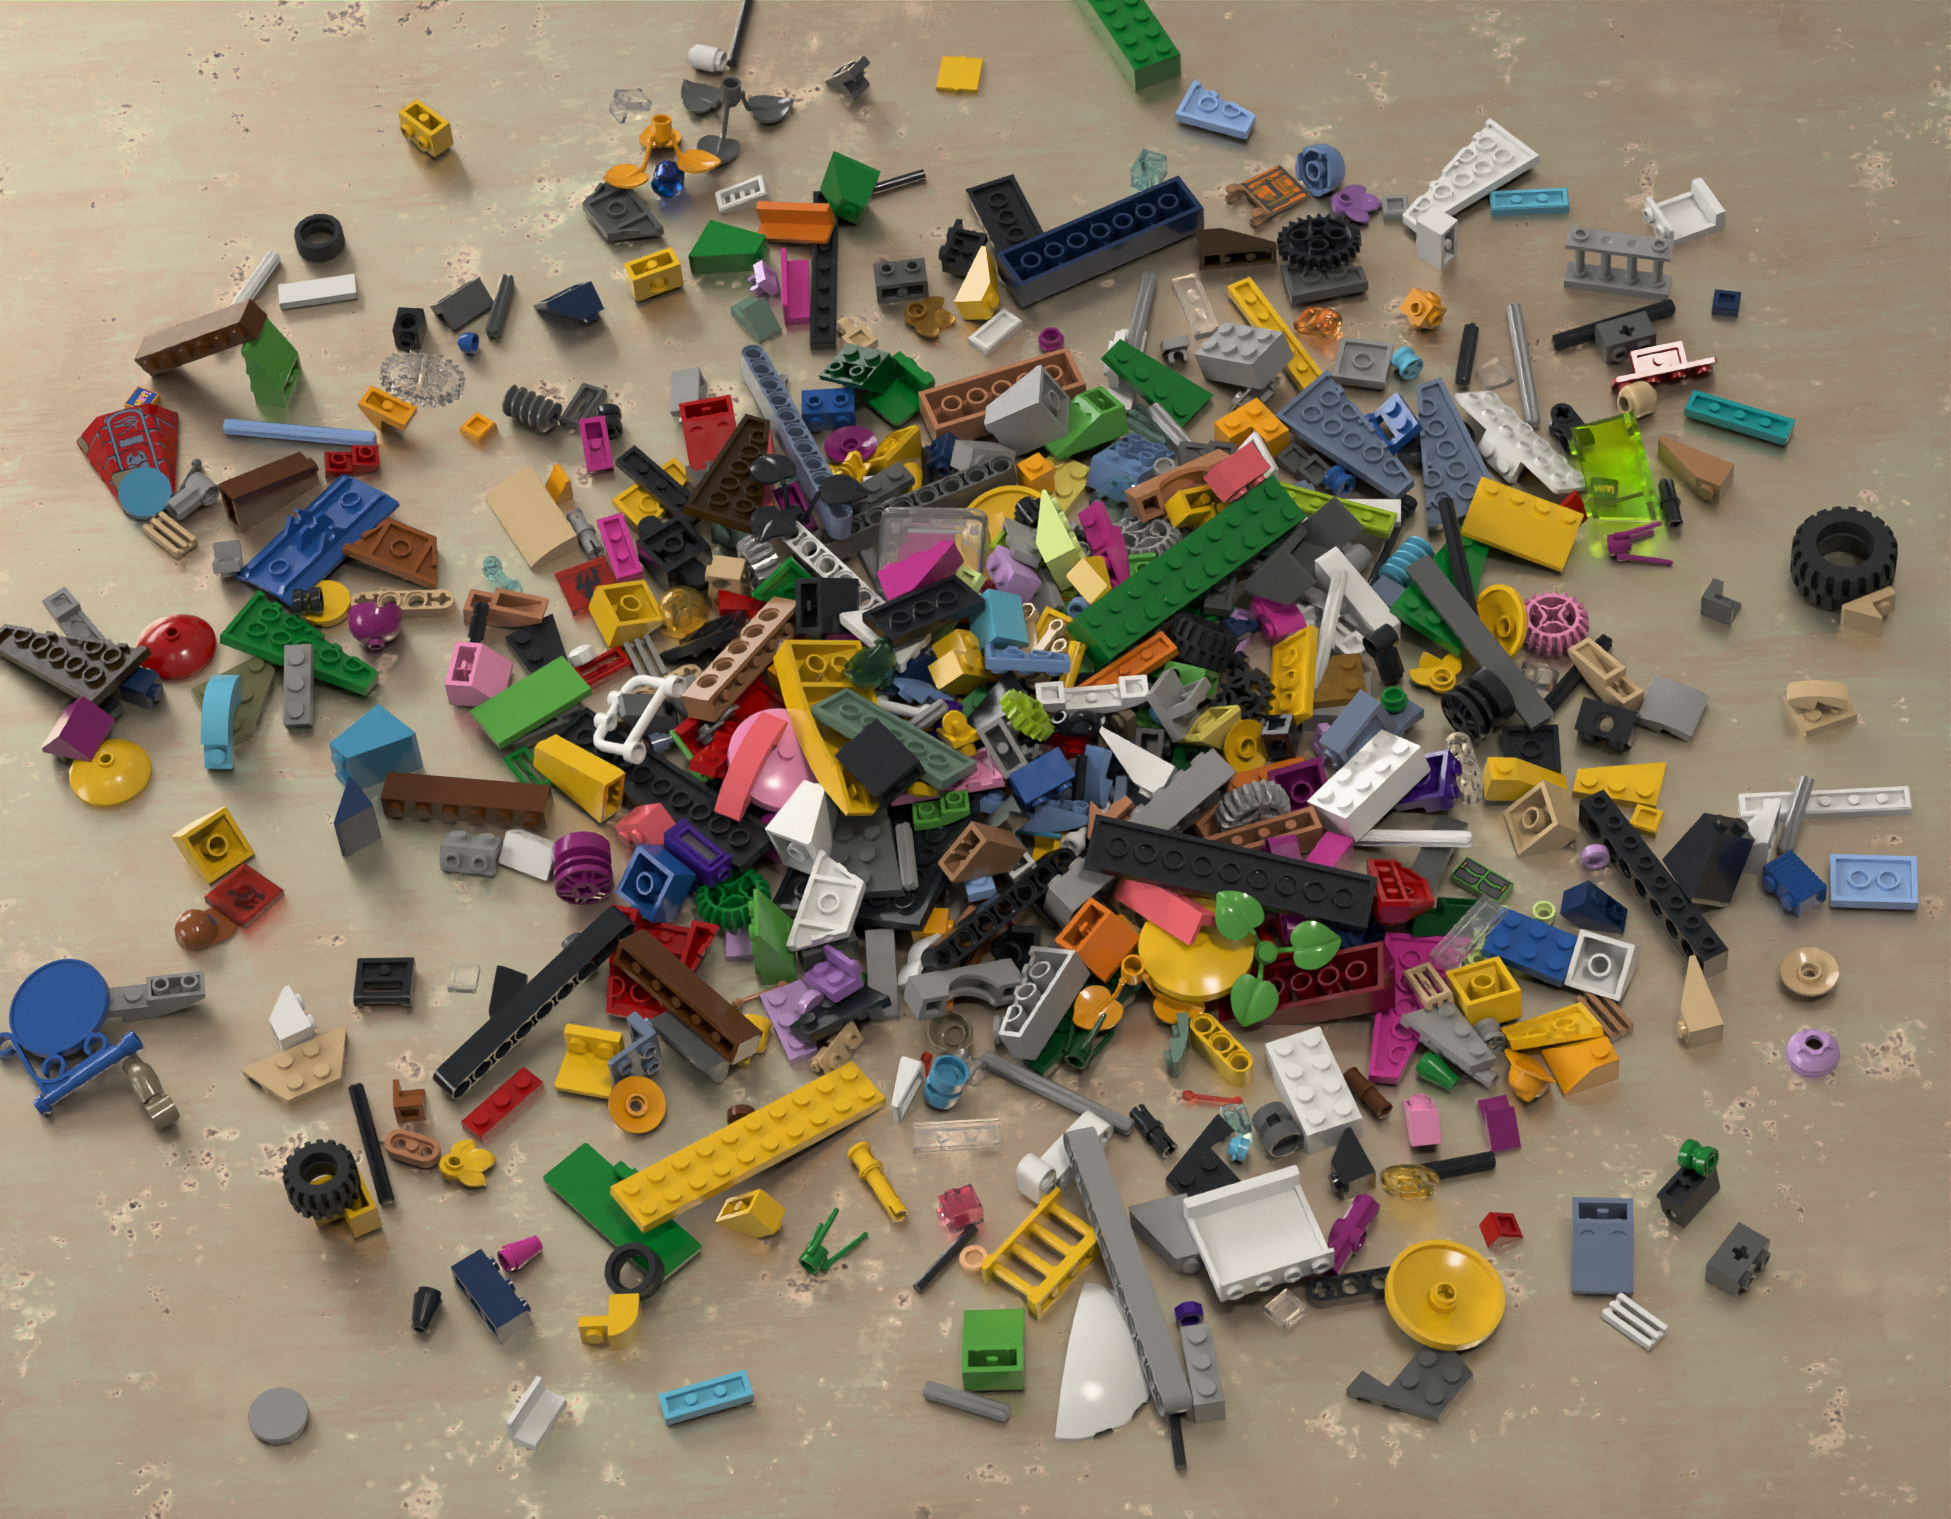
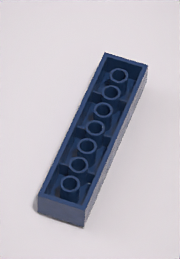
[996,175,1204,307]

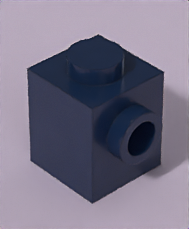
[118,667,164,710]

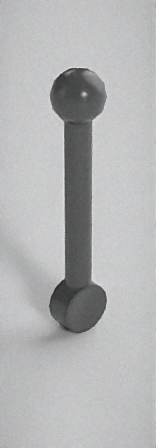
[172,459,202,497]

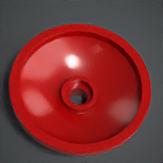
[136,614,217,681]

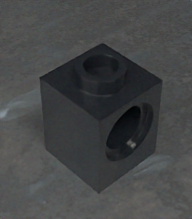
[392,307,427,349]
[1261,714,1301,759]

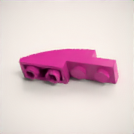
[1077,500,1130,592]

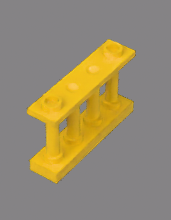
[981,1187,1101,1320]

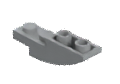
[107,971,205,1023]

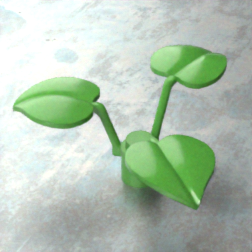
[1215,891,1341,1027]

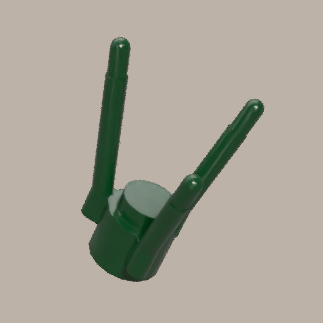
[1062,1004,1115,1069]

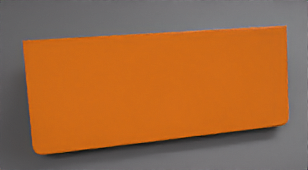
[755,201,836,244]

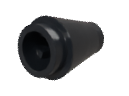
[410,1286,443,1333]

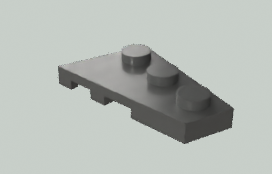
[1280,265,1369,304]

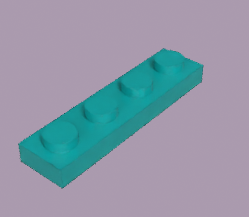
[1684,390,1796,446]

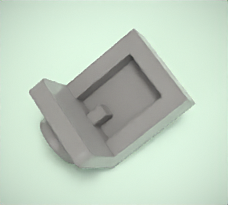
[212,540,244,577]

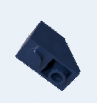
[1560,880,1628,934]

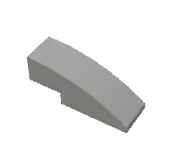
[865,928,900,1021]

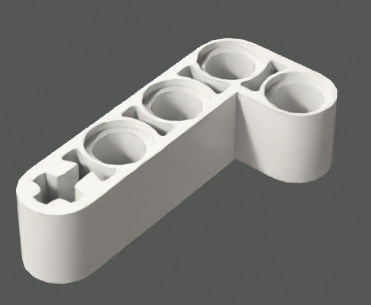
[1016,1110,1114,1204]

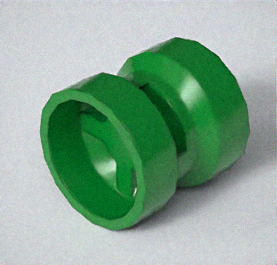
[1677,1139,1719,1177]

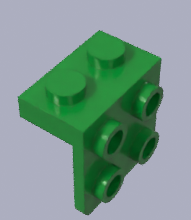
[864,351,935,427]

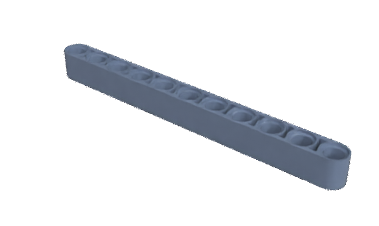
[741,345,853,540]

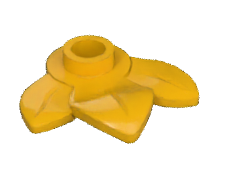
[1408,652,1462,693]
[439,1139,497,1187]

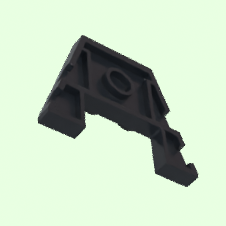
[1165,1114,1241,1197]

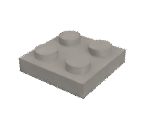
[1332,337,1394,390]

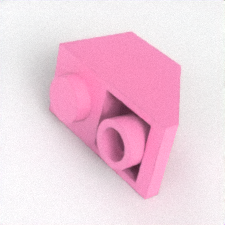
[1402,1094,1441,1147]

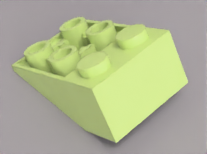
[1036,489,1086,591]

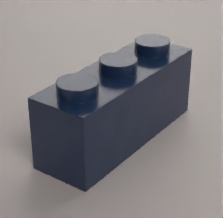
[451,1249,532,1344]

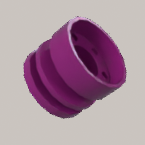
[552,831,614,905]

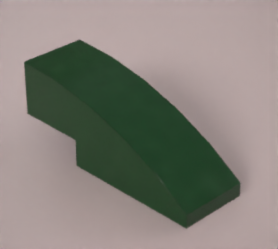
[1405,897,1500,937]

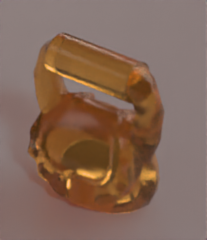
[1293,306,1342,341]

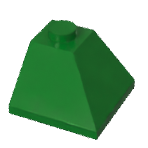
[820,151,881,225]

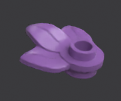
[1331,185,1382,223]

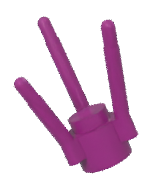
[1607,521,1673,565]

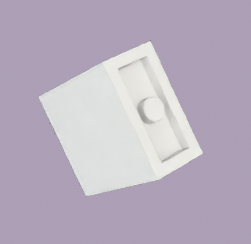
[1643,177,1726,248]

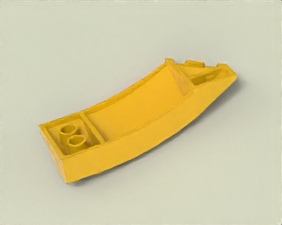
[773,640,879,816]

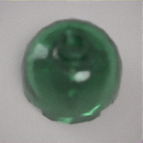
[841,637,898,690]

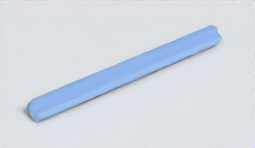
[223,419,376,445]

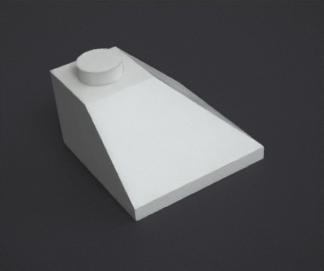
[1742,798,1781,876]

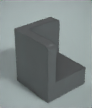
[1700,578,1742,626]

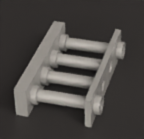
[1564,226,1675,301]

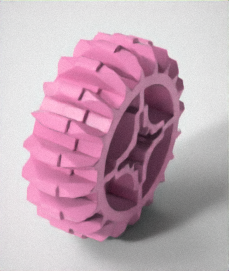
[1523,589,1590,659]

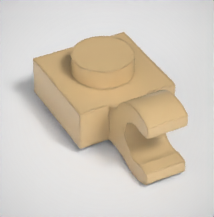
[836,316,878,349]

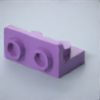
[803,944,864,1003]

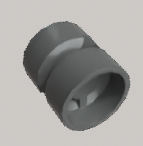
[1251,1101,1304,1158]

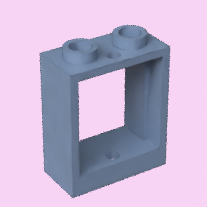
[1319,689,1398,772]

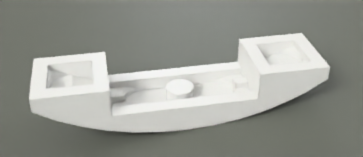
[1296,599,1367,656]
[1035,675,1149,715]

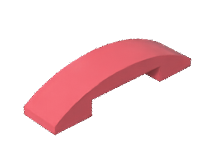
[714,711,788,822]

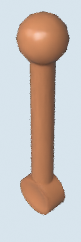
[732,981,788,1009]

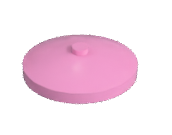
[727,708,819,812]

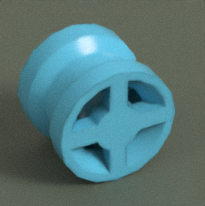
[1390,346,1424,380]

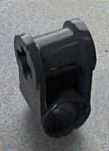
[1549,403,1595,455]

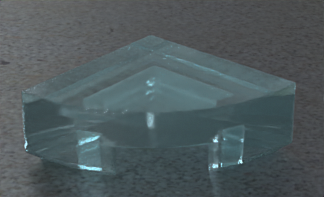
[1220,1103,1252,1135]

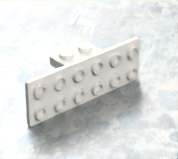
[1454,390,1590,494]

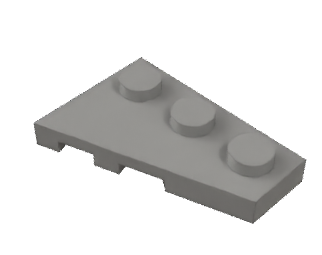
[1400,1001,1496,1074]

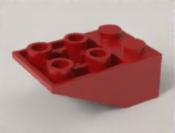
[678,394,737,471]

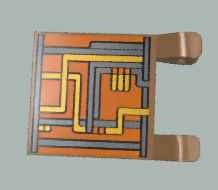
[1225,164,1311,228]

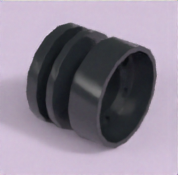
[1441,668,1515,742]

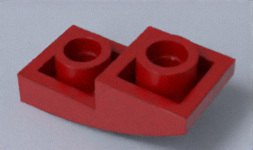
[323,445,380,478]

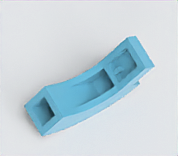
[201,675,242,769]

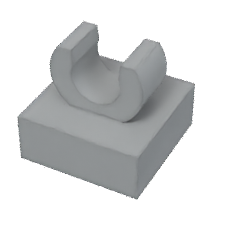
[1160,334,1190,365]

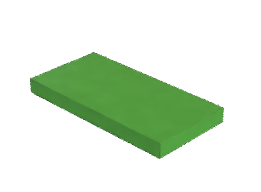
[470,656,593,750]

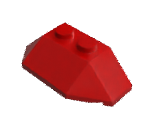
[1366,859,1435,926]

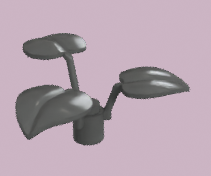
[681,77,794,163]

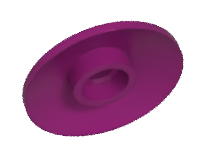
[824,426,877,464]

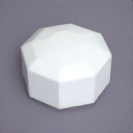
[567,645,596,667]

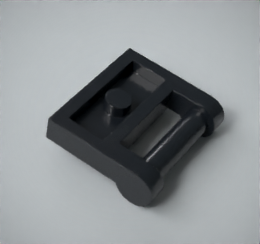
[353,957,416,1007]

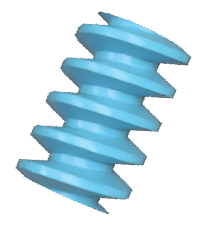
[1378,536,1435,588]

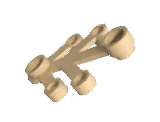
[1007,603,1069,690]

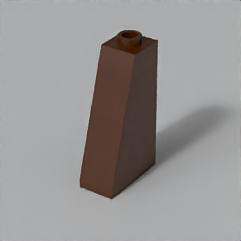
[218,452,320,533]

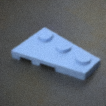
[1175,79,1256,139]

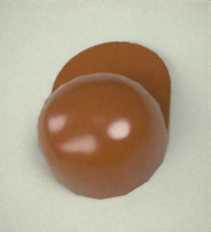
[174,907,237,951]

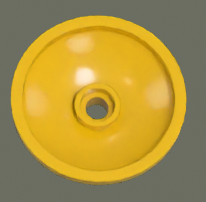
[1476,584,1528,660]
[69,739,152,808]

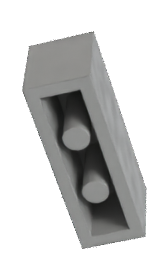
[1180,1323,1225,1424]

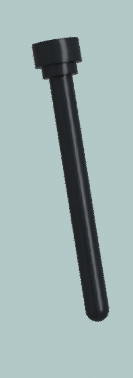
[1367,494,1418,586]

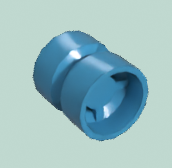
[923,1055,969,1109]

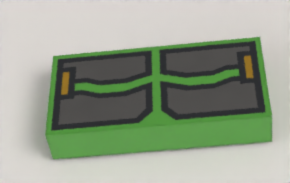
[1450,856,1514,906]

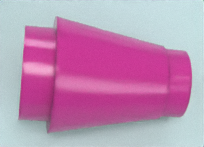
[497,1235,543,1272]

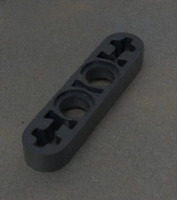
[1308,1266,1391,1309]

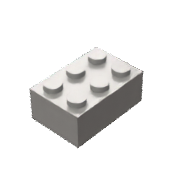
[1194,322,1294,390]

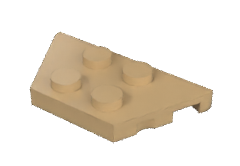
[242,1025,348,1107]

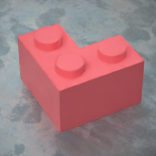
[1204,442,1271,504]
[614,803,693,849]

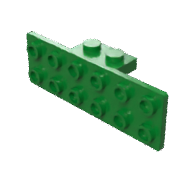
[543,1143,702,1283]

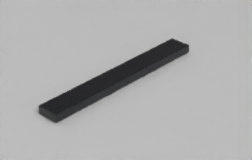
[810,191,839,351]

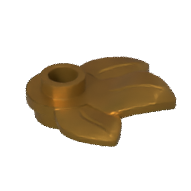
[904,296,956,337]

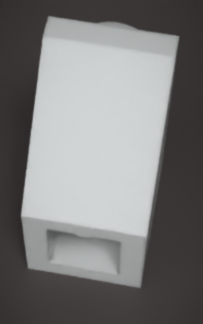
[269,985,317,1051]

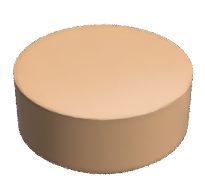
[959,1245,989,1276]

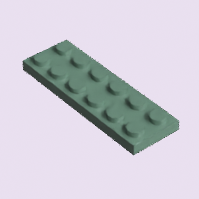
[811,688,977,790]

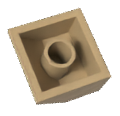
[1503,780,1581,857]

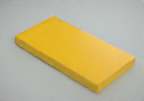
[1268,624,1318,725]

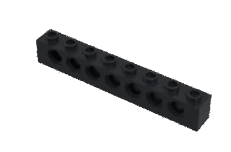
[1579,789,1729,980]

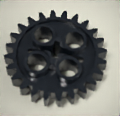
[1277,213,1361,271]

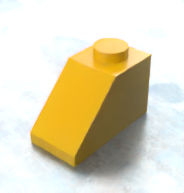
[715,1189,786,1238]

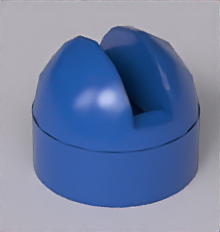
[457,332,479,354]

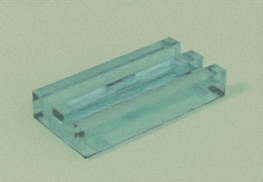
[1126,403,1173,447]

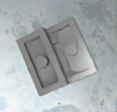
[1638,676,1710,742]

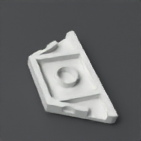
[839,609,931,673]
[786,850,866,952]

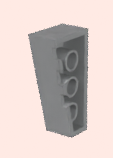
[998,946,1090,1060]

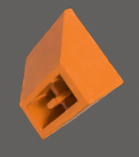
[1054,897,1139,984]

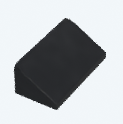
[489,965,528,1018]

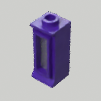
[664,818,732,889]

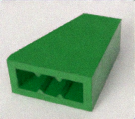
[688,220,770,274]

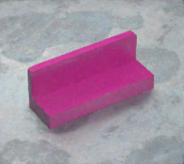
[781,248,811,326]

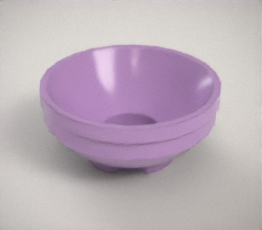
[1786,1029,1840,1078]

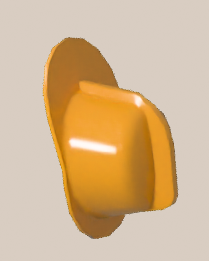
[1504,1048,1557,1102]

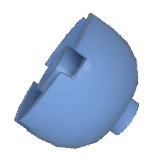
[1295,144,1346,196]

